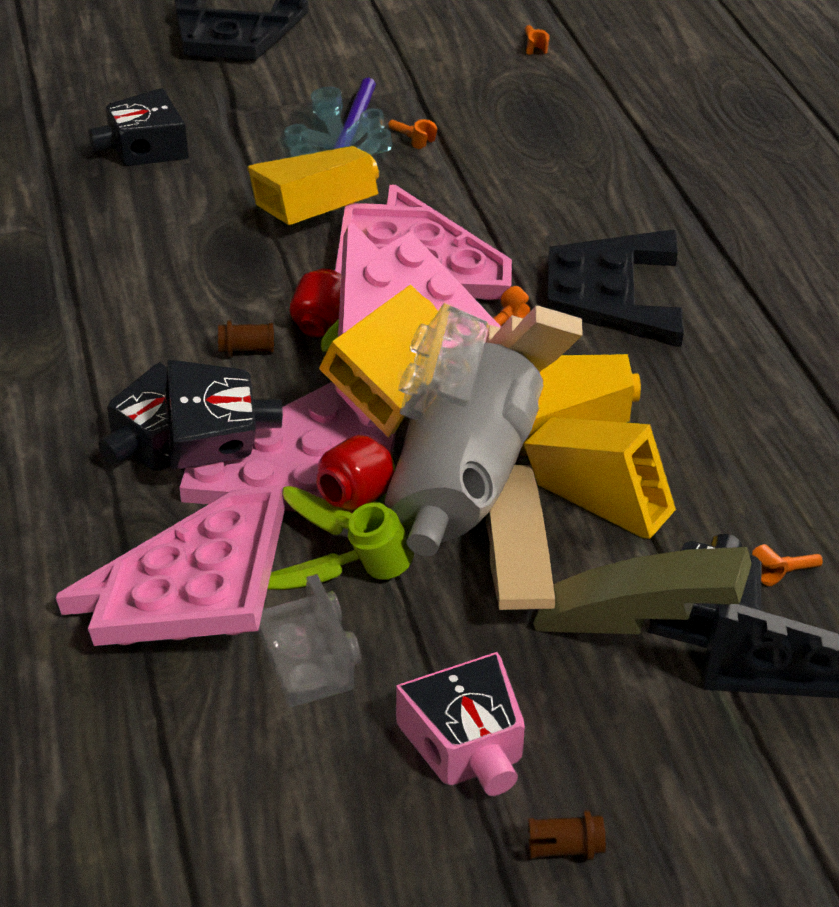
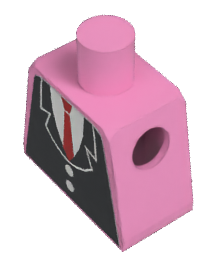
[396,652,525,796]

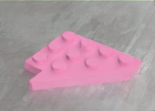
[335,185,512,301]
[335,222,501,425]
[180,382,397,513]
[56,485,286,646]

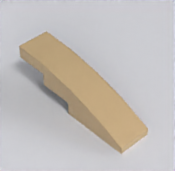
[474,305,582,372]
[486,465,555,610]

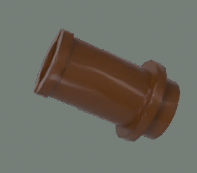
[218,320,274,357]
[527,810,606,861]

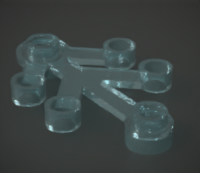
[284,87,393,157]

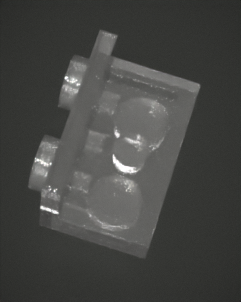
[398,303,489,421]
[258,574,361,708]

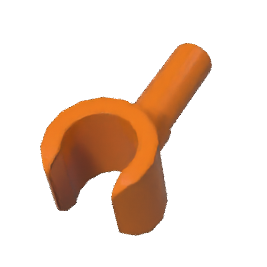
[524,25,549,55]
[388,119,437,149]
[493,286,530,326]
[752,544,823,586]

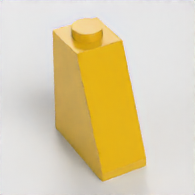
[247,146,379,225]
[319,284,445,438]
[519,354,641,456]
[524,417,676,539]

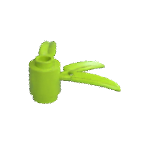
[267,456,414,590]

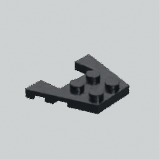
[174,0,309,62]
[547,230,684,347]

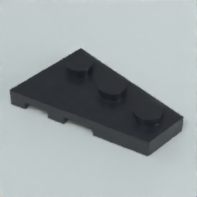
[702,604,839,698]

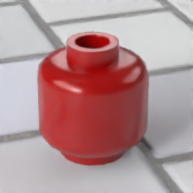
[289,268,341,337]
[316,435,394,512]

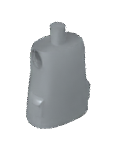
[384,342,544,556]

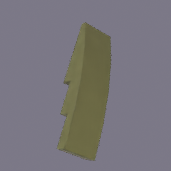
[533,547,752,634]

